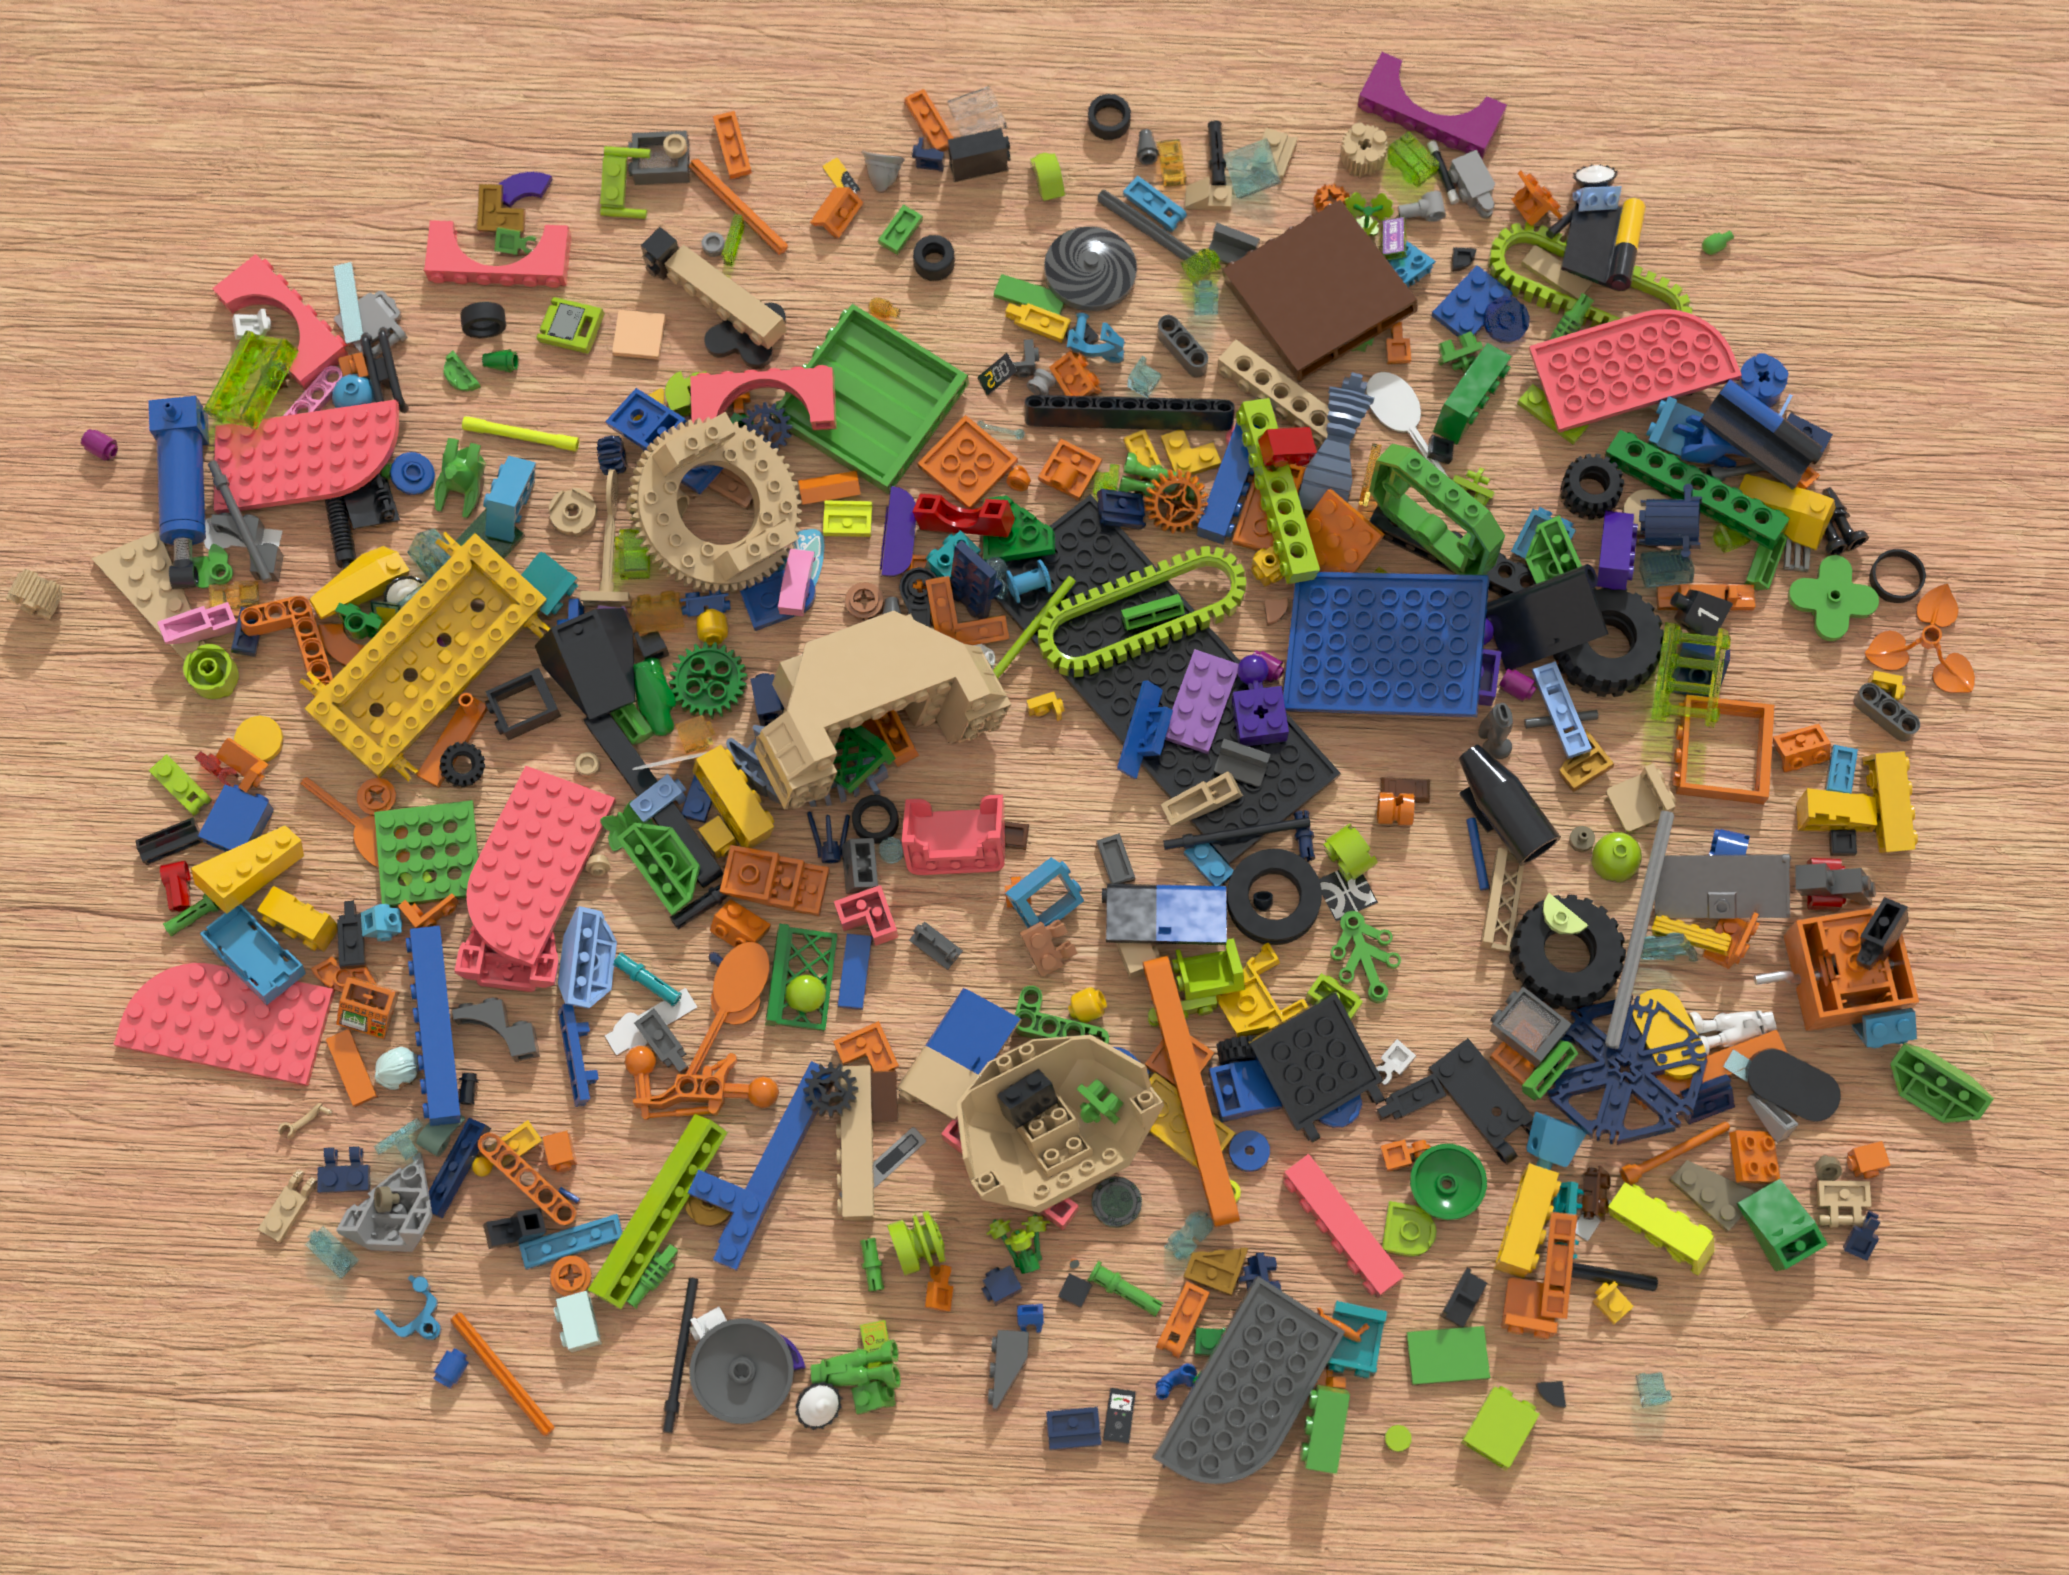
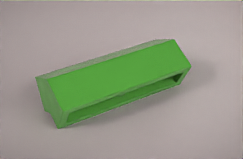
[1744,534,1788,591]
[1121,594,1185,630]
[610,703,654,744]
[1522,1040,1579,1101]

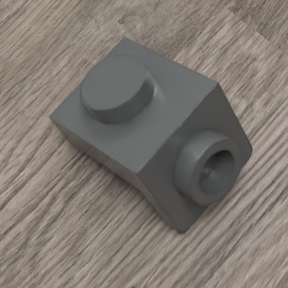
[1012,339,1039,378]

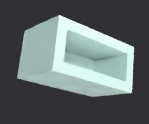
[554,1291,602,1352]

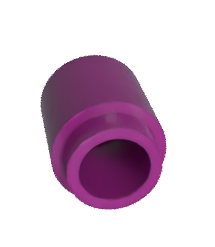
[81,429,118,461]
[1252,650,1285,683]
[1499,669,1537,702]

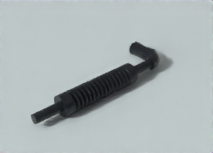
[324,496,357,570]

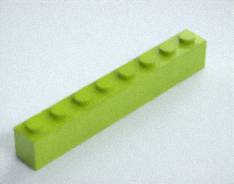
[588,1114,728,1309]

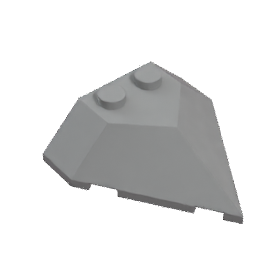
[336,1152,433,1252]

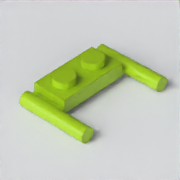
[600,146,651,219]

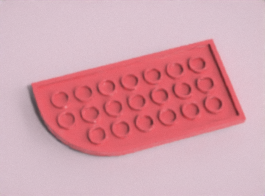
[1529,309,1742,433]
[214,400,399,515]
[467,766,616,968]
[113,963,335,1086]

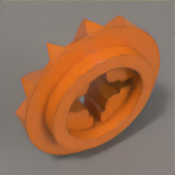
[1313,183,1349,212]
[357,778,396,816]
[550,1256,592,1296]

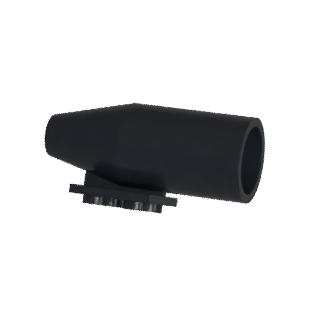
[1459,745,1561,866]

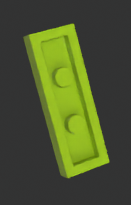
[1517,384,1589,445]

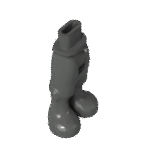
[1478,703,1513,759]

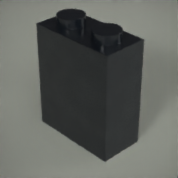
[948,128,1011,182]

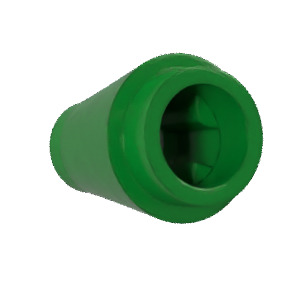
[482,349,519,373]

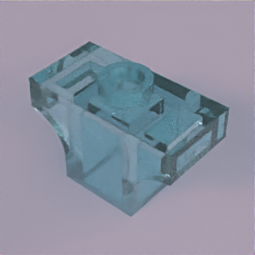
[1192,280,1219,315]

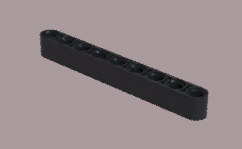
[1024,395,1235,431]
[583,714,724,888]

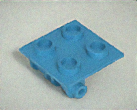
[1384,241,1436,287]

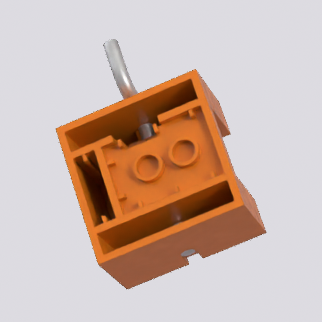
[1754,907,1919,1032]

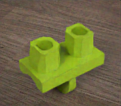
[1453,467,1495,506]

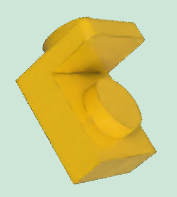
[1868,670,1905,701]
[1026,691,1065,721]
[1592,1281,1634,1325]

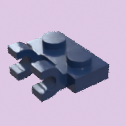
[317,1146,370,1193]

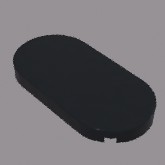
[1745,1048,1841,1121]

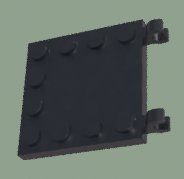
[1248,992,1385,1143]

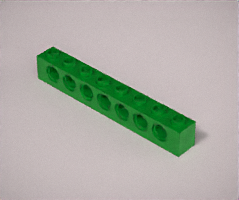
[1605,429,1790,551]

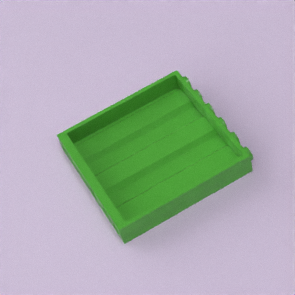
[772,303,969,494]

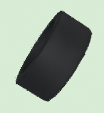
[1088,94,1131,140]
[460,302,506,338]
[852,795,899,844]

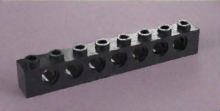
[1369,505,1536,597]

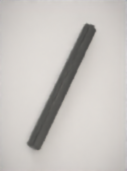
[1097,189,1212,274]

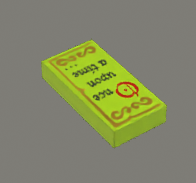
[860,1320,893,1368]

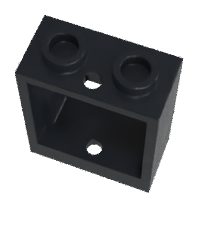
[485,668,562,741]

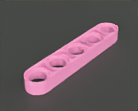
[283,366,343,416]

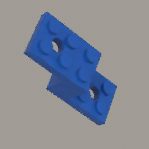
[605,388,723,495]

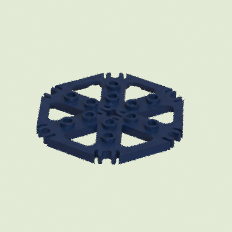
[1543,995,1708,1145]

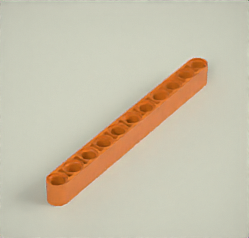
[1143,956,1240,1228]

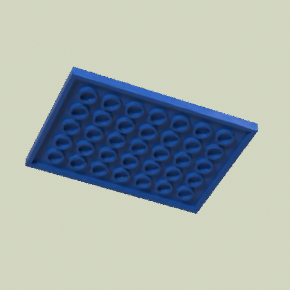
[1283,572,1489,717]

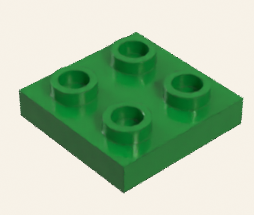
[335,602,385,640]

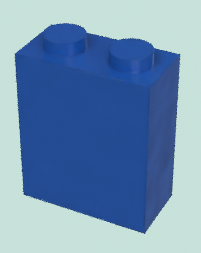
[198,784,274,852]

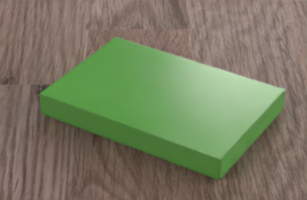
[1406,1326,1490,1385]

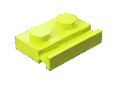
[823,501,873,537]

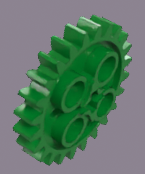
[669,642,748,719]

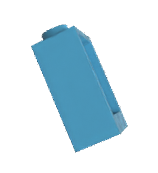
[1005,857,1084,929]

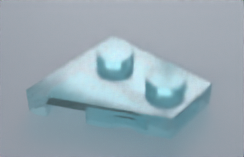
[1641,933,1697,962]

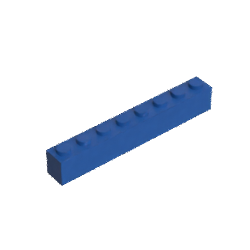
[406,926,461,1126]

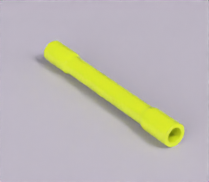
[462,416,580,452]

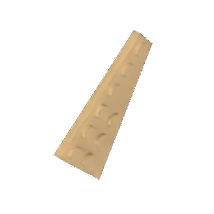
[92,530,206,661]

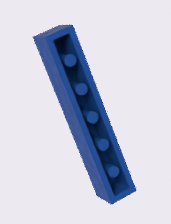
[1197,422,1261,545]

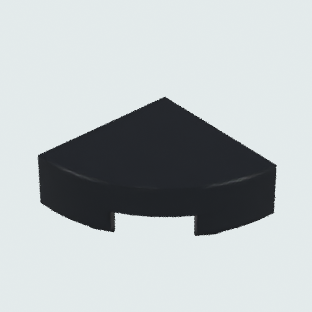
[1452,247,1476,272]
[1536,1381,1566,1408]

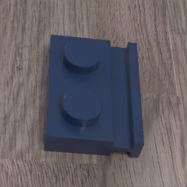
[1097,489,1146,529]
[1680,1074,1735,1125]
[1046,1407,1102,1451]

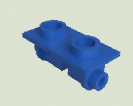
[680,589,731,617]

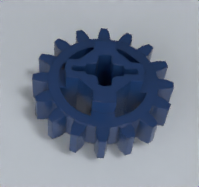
[742,402,793,452]

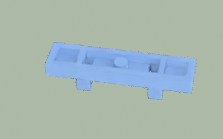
[1532,661,1592,759]

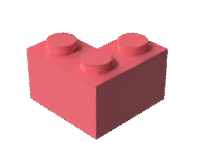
[834,885,899,946]

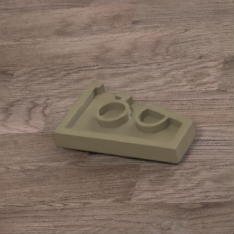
[1669,1160,1755,1233]

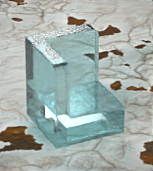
[1128,356,1161,398]
[1636,1372,1672,1408]

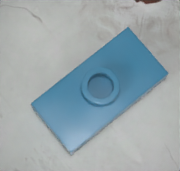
[1825,745,1858,794]

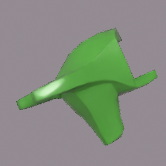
[434,438,486,518]

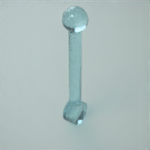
[977,421,1024,439]

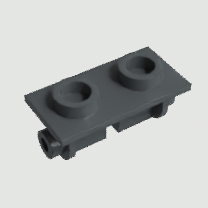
[909,921,963,970]

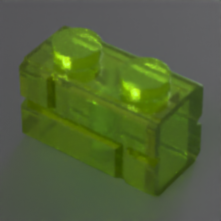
[1387,131,1440,187]

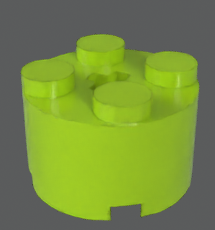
[183,644,239,699]
[1323,823,1378,882]

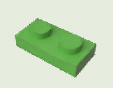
[878,204,923,255]

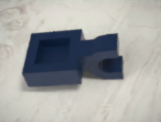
[1843,1211,1881,1261]

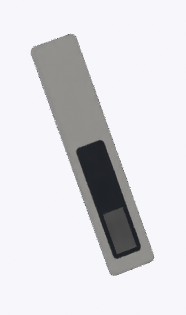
[839,1127,926,1198]

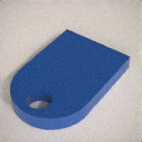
[739,569,816,631]

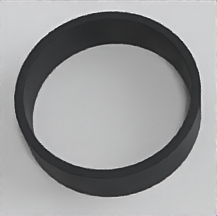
[1869,549,1926,603]

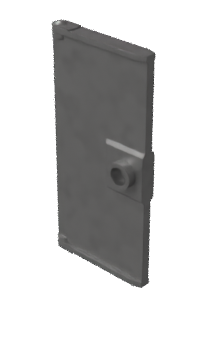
[1655,854,1791,918]

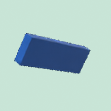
[838,934,872,1010]

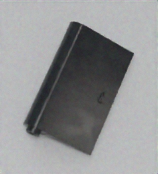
[1486,564,1609,671]

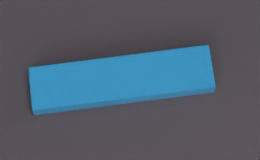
[519,1214,623,1270]

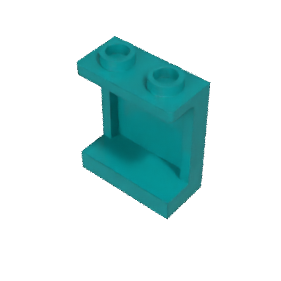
[1326,1301,1387,1379]

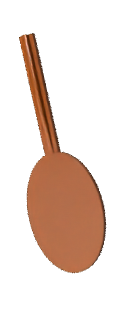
[300,777,410,869]
[686,942,770,1075]

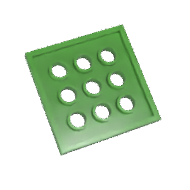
[374,800,479,907]

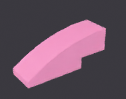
[778,549,815,616]
[157,602,237,644]

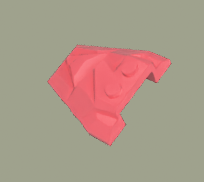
[455,926,559,992]

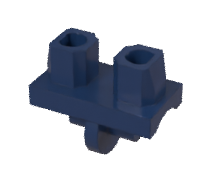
[1237,1252,1282,1291]

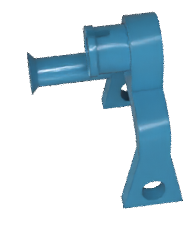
[1067,313,1125,363]
[374,1275,442,1340]

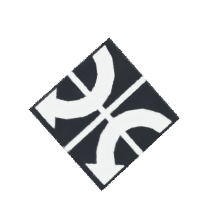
[1319,870,1378,922]

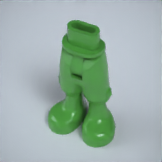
[1118,452,1201,501]
[811,1340,901,1389]

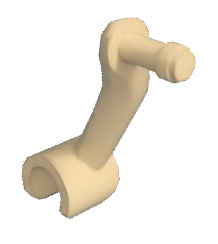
[278,1103,332,1139]

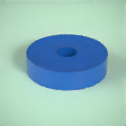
[1229,1130,1270,1172]

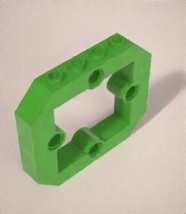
[1369,443,1505,575]

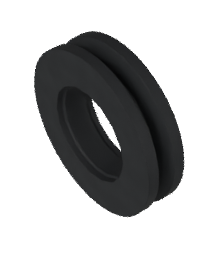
[1226,849,1322,945]

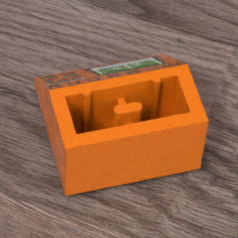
[336,977,400,1039]

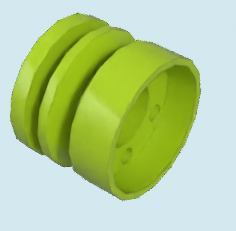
[887,1210,946,1276]

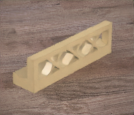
[1480,847,1524,953]

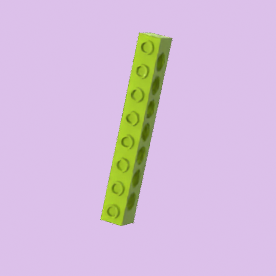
[1236,398,1320,584]

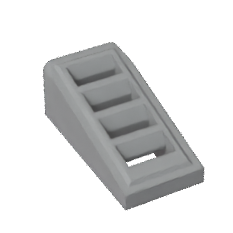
[1747,1093,1799,1143]

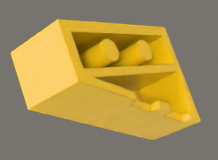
[1796,788,1878,832]
[257,886,338,952]

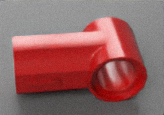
[160,860,192,912]

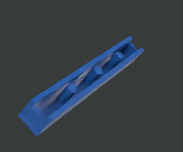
[718,1061,830,1247]

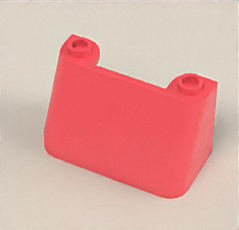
[902,794,1005,875]

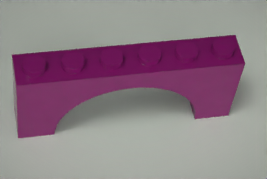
[1357,52,1507,159]

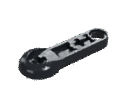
[899,567,937,627]

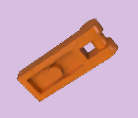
[1156,1281,1210,1358]

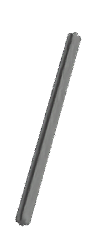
[1605,811,1674,1049]

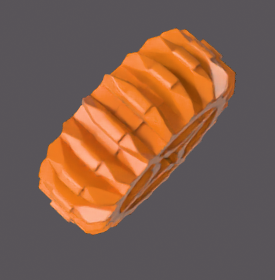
[1144,469,1208,534]

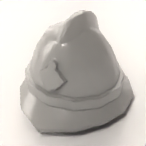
[862,151,905,192]

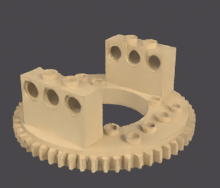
[628,412,802,593]

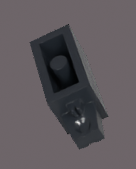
[1856,897,1909,970]

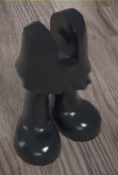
[1816,487,1869,556]

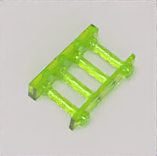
[1651,622,1731,728]

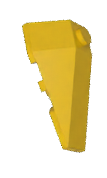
[309,546,410,620]

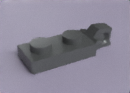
[634,1008,688,1074]

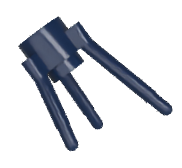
[807,811,850,864]

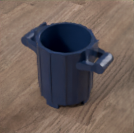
[1639,483,1702,562]

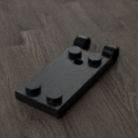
[1428,1038,1534,1165]

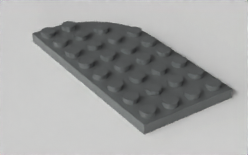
[1152,1276,1345,1484]

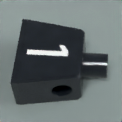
[1670,589,1733,644]

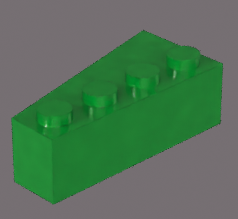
[1433,343,1512,445]

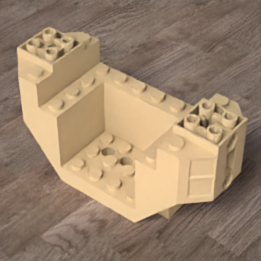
[754,611,1011,810]

